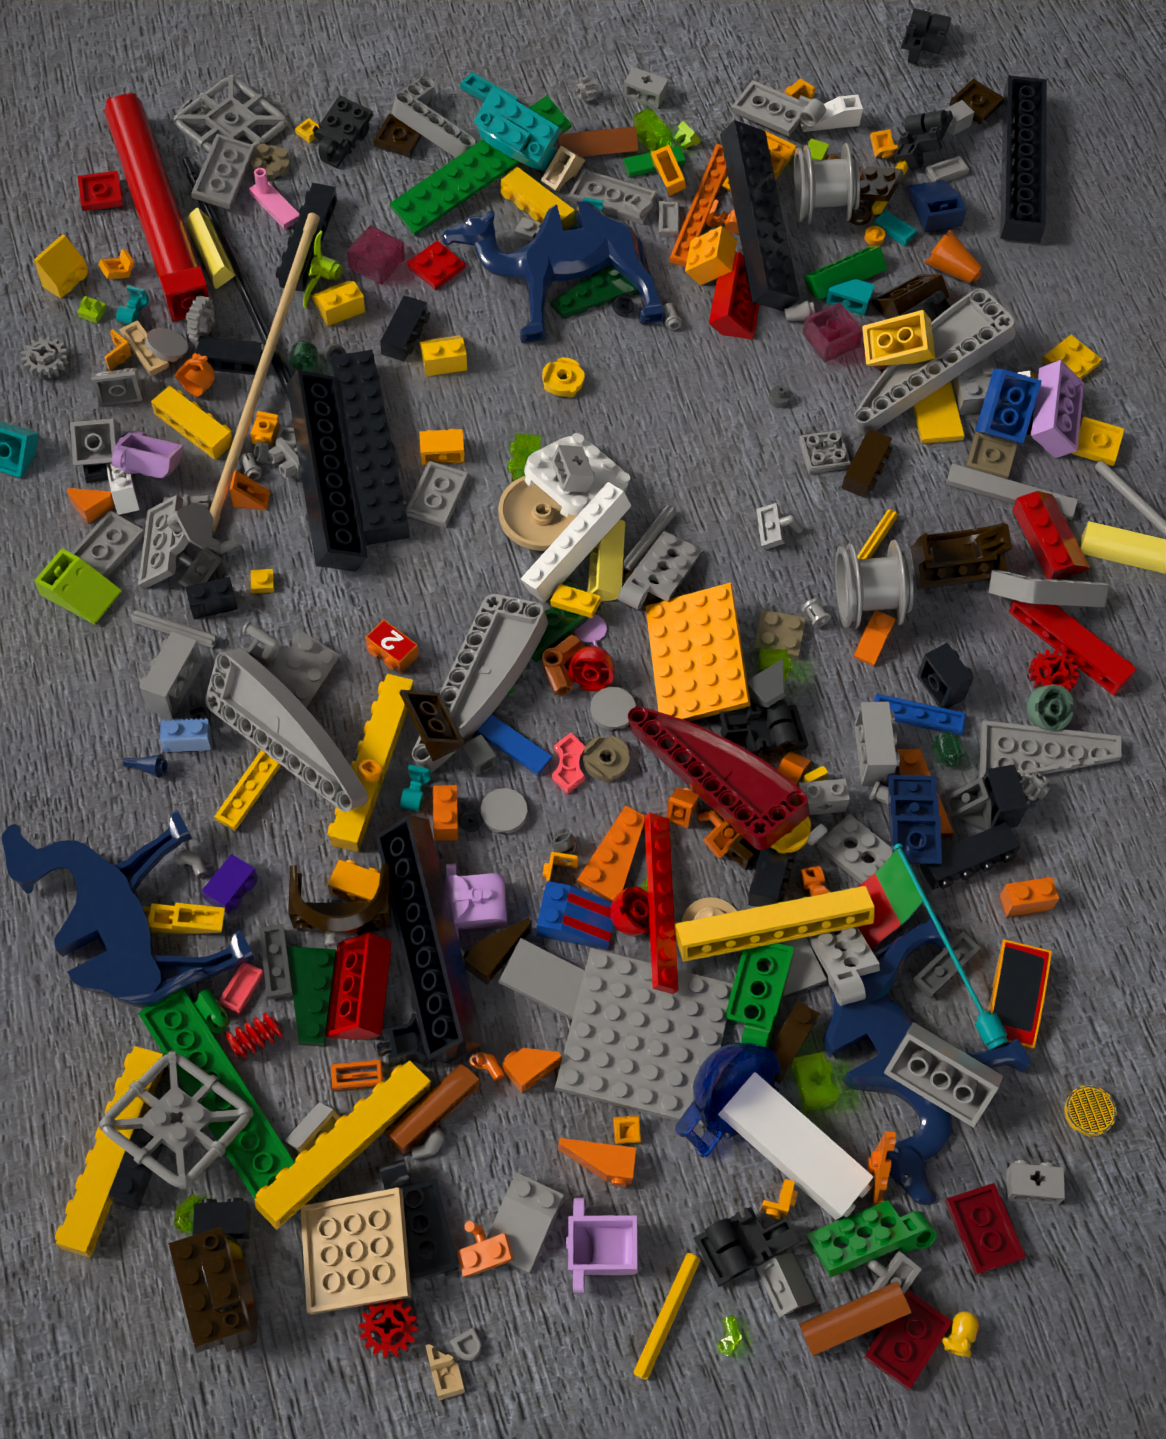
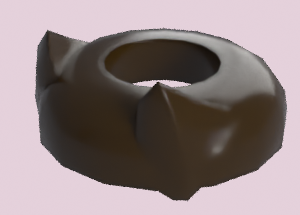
[849,203,872,226]

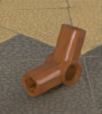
[542,635,584,696]

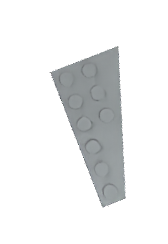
[980,720,1122,778]

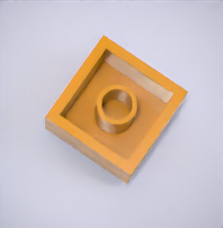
[685,226,737,286]

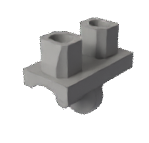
[268,437,301,480]

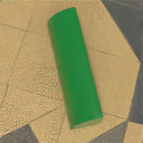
[803,246,887,300]

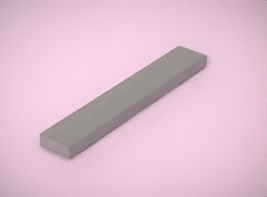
[946,463,1078,521]

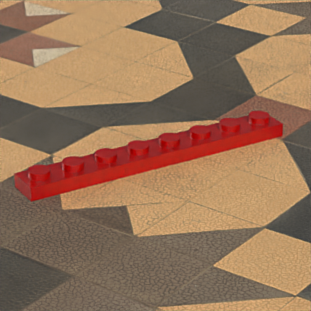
[644,812,679,994]

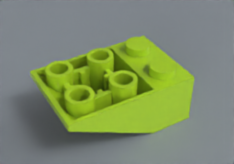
[34,548,122,625]

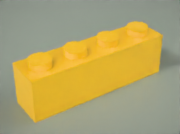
[501,167,575,231]
[151,386,233,460]

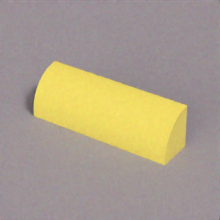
[186,207,236,289]
[587,519,625,601]
[1080,521,1166,574]

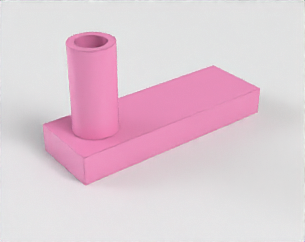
[249,168,299,230]

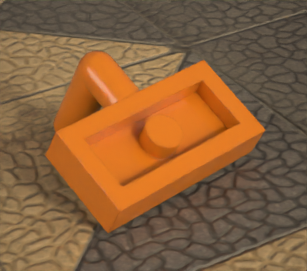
[698,811,747,858]
[457,1221,515,1278]

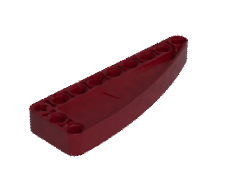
[627,706,809,850]

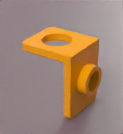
[105,329,132,371]
[542,852,579,882]

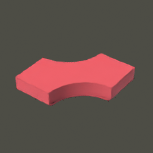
[552,732,586,794]

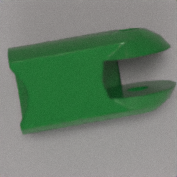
[193,989,230,1034]

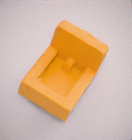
[784,78,815,100]
[870,129,899,159]
[98,249,134,279]
[760,1179,798,1219]

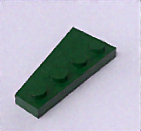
[287,946,336,1047]

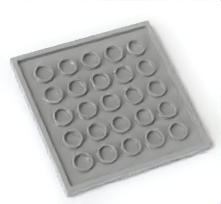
[555,948,733,1128]

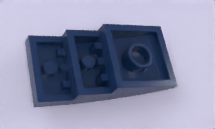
[887,775,942,865]

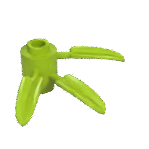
[303,230,343,308]

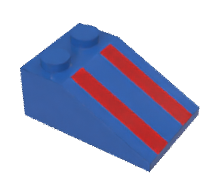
[536,881,613,950]

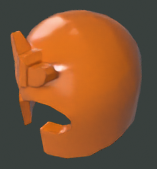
[174,353,215,397]

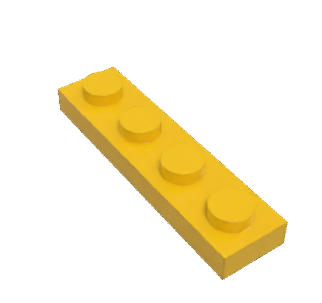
[214,750,281,831]

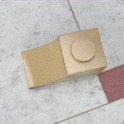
[541,146,585,192]

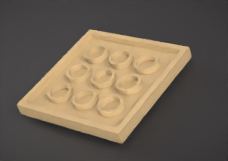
[301,1187,411,1315]

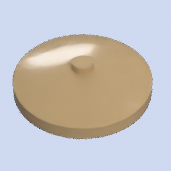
[498,476,577,551]

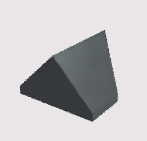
[747,659,786,707]
[943,777,991,831]

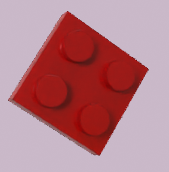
[78,170,123,211]
[407,240,465,290]

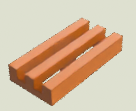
[331,1059,383,1091]

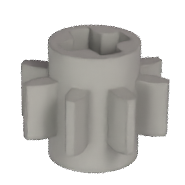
[575,76,599,102]
[1022,772,1050,801]

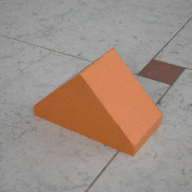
[230,470,271,510]
[67,488,115,524]
[777,751,811,786]

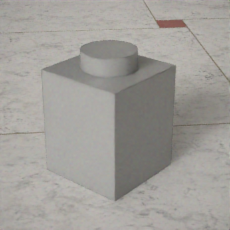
[944,100,974,135]

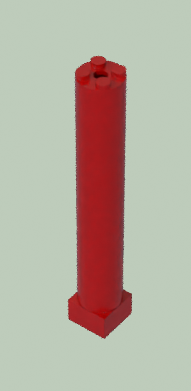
[104,93,209,322]

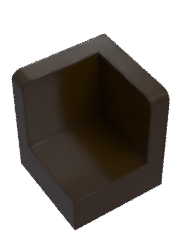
[727,835,761,870]

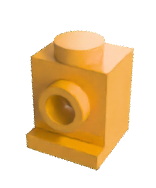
[250,411,280,446]

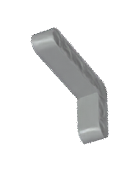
[392,77,476,158]
[988,570,1109,607]

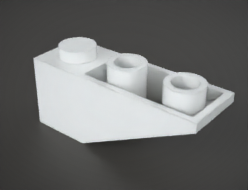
[801,95,863,132]
[106,463,139,515]

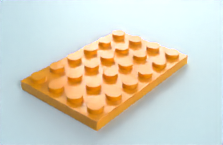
[646,583,751,722]

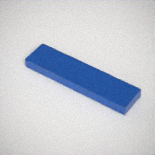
[874,693,966,736]
[475,714,552,776]

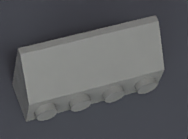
[884,1022,1003,1128]

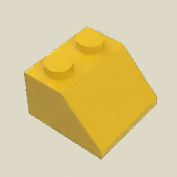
[34,234,89,299]
[310,281,365,327]
[419,335,467,377]

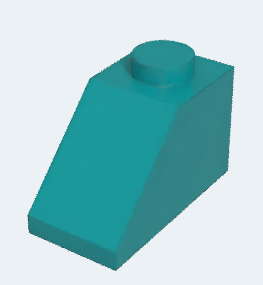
[826,279,875,316]

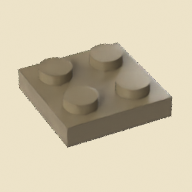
[966,432,1017,479]
[753,609,806,660]

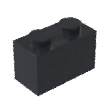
[185,577,238,619]
[193,1198,250,1240]

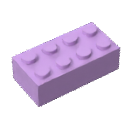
[1031,360,1084,458]

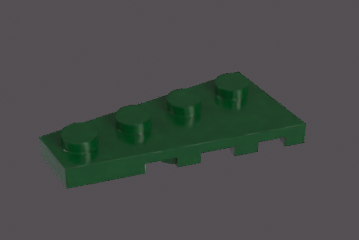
[551,265,639,319]
[531,580,601,663]

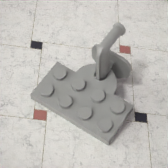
[138,495,244,589]
[243,621,340,708]

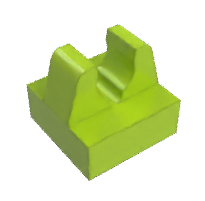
[675,121,702,149]
[77,296,107,323]

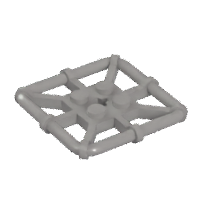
[174,75,289,152]
[99,1051,253,1190]

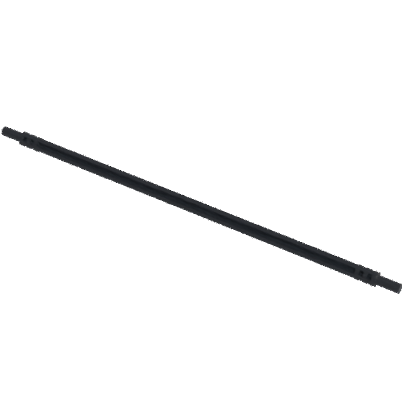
[182,157,292,400]

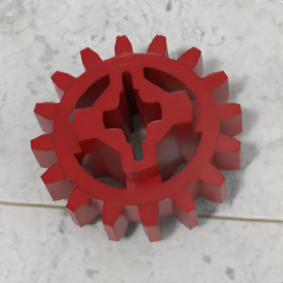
[1028,649,1079,692]
[359,1300,418,1360]

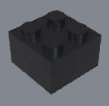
[917,643,974,709]
[983,764,1029,828]

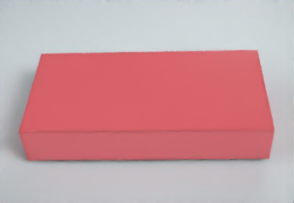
[219,962,264,1015]

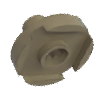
[250,144,290,181]
[583,736,630,783]

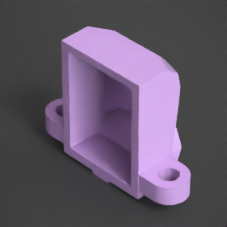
[112,431,183,478]
[444,863,507,941]
[566,1198,638,1293]

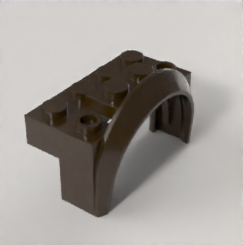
[910,523,1012,590]
[288,864,392,934]
[168,1226,258,1353]

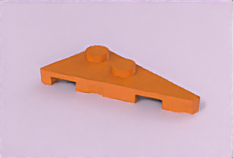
[867,1131,896,1206]

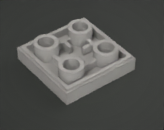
[799,430,851,474]

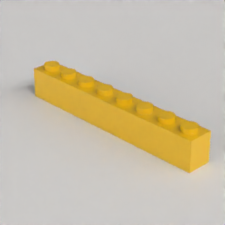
[327,674,415,853]
[675,886,875,962]
[55,1046,164,1258]
[254,1060,431,1230]

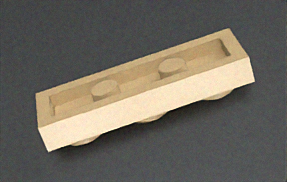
[119,320,169,376]

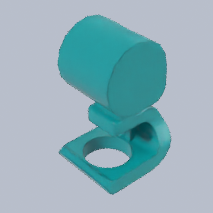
[116,285,149,325]
[400,765,431,812]

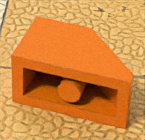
[853,610,896,667]
[666,787,699,829]
[503,1048,562,1094]

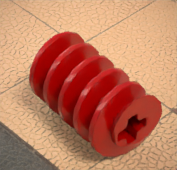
[226,1012,284,1059]

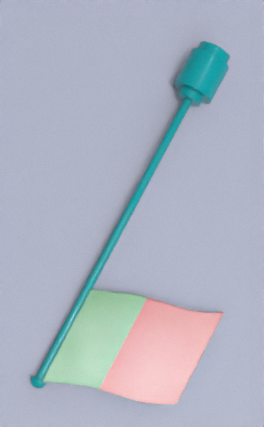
[858,843,1008,1049]

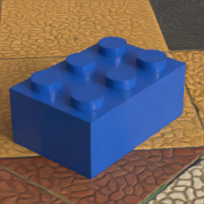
[975,369,1042,443]

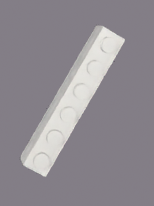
[521,482,631,603]

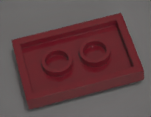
[945,1183,1026,1276]
[863,1289,953,1391]

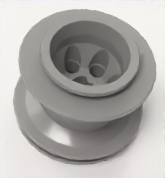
[794,143,860,224]
[835,540,914,629]

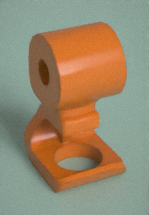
[706,200,739,234]
[800,866,830,897]

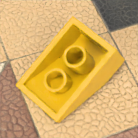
[862,310,935,366]

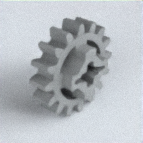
[186,296,215,342]
[21,336,69,379]

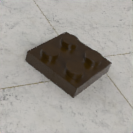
[949,79,1004,124]
[373,114,422,157]
[860,167,904,202]

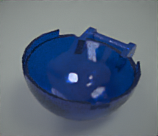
[675,1042,781,1157]

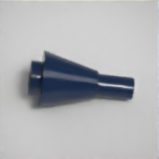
[123,754,168,778]

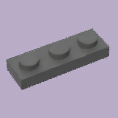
[259,924,293,1000]
[912,932,981,999]

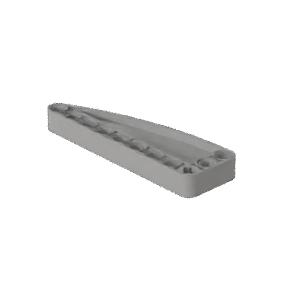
[854,288,1015,435]
[412,594,548,773]
[205,648,368,812]

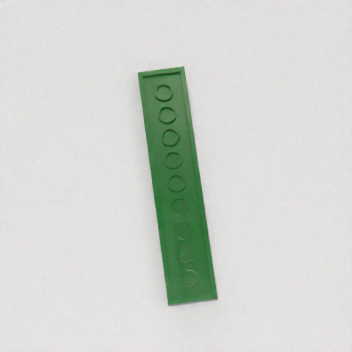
[390,95,572,236]
[138,988,295,1222]

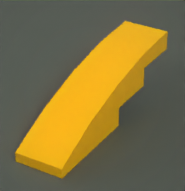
[142,903,225,934]

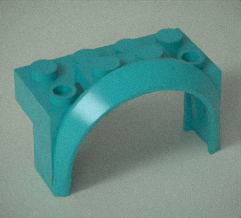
[473,87,562,171]

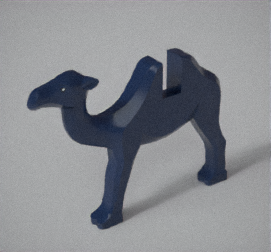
[442,201,665,343]
[1,810,255,1006]
[823,915,1032,1205]

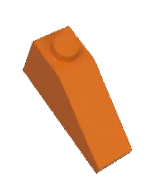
[558,1138,636,1187]

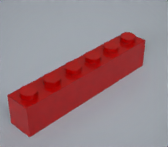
[1009,600,1137,696]

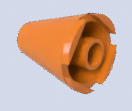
[924,229,983,284]

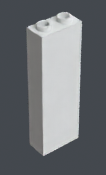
[718,1072,873,1220]

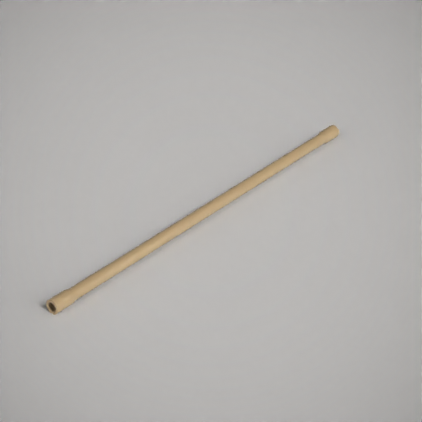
[210,213,320,535]

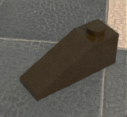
[463,918,532,985]
[758,1001,820,1084]

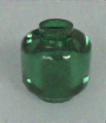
[290,341,318,372]
[931,731,965,767]

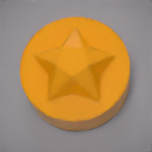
[864,226,885,246]
[358,759,383,782]

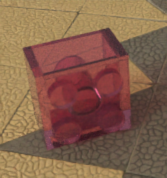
[346,225,405,285]
[802,302,863,363]

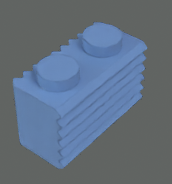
[160,718,212,752]

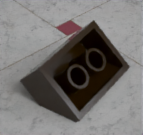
[871,274,950,319]

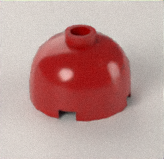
[568,646,615,692]
[610,886,650,937]

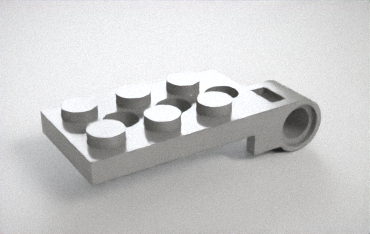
[731,80,826,136]
[618,531,703,610]
[817,814,912,884]
[807,927,880,1006]

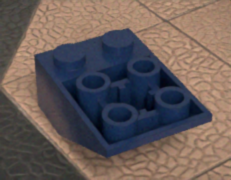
[906,180,966,233]

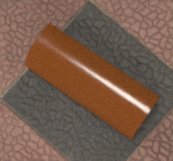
[557,126,638,157]
[384,1064,480,1155]
[799,1281,912,1356]

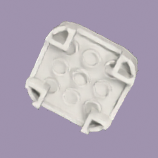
[524,433,630,517]

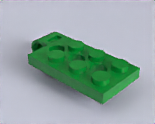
[724,943,795,1053]
[806,1200,937,1278]

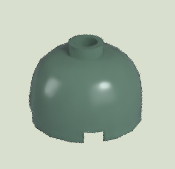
[1026,684,1074,731]

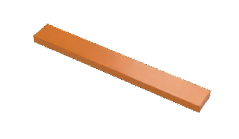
[669,144,727,267]

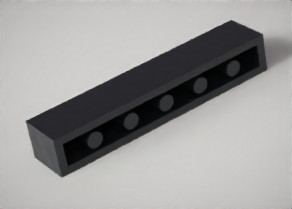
[276,182,337,292]

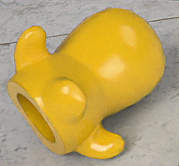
[941,1311,980,1358]

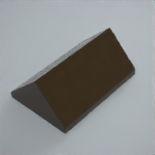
[399,690,465,762]

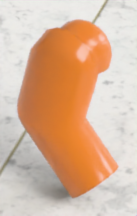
[469,1052,505,1081]

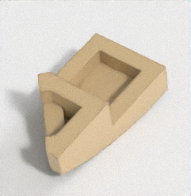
[425,1344,465,1400]

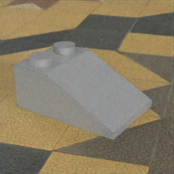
[487,1172,564,1274]

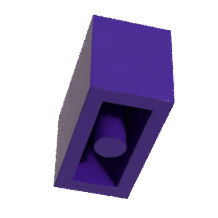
[202,854,257,915]

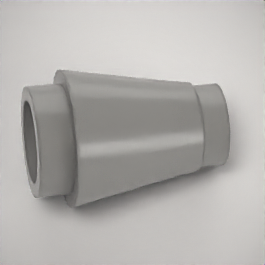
[784,301,815,321]

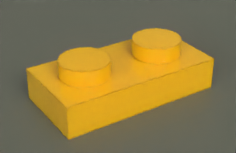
[550,584,601,618]

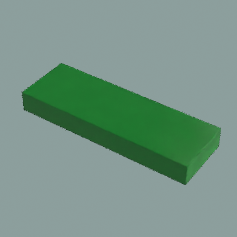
[623,146,686,178]

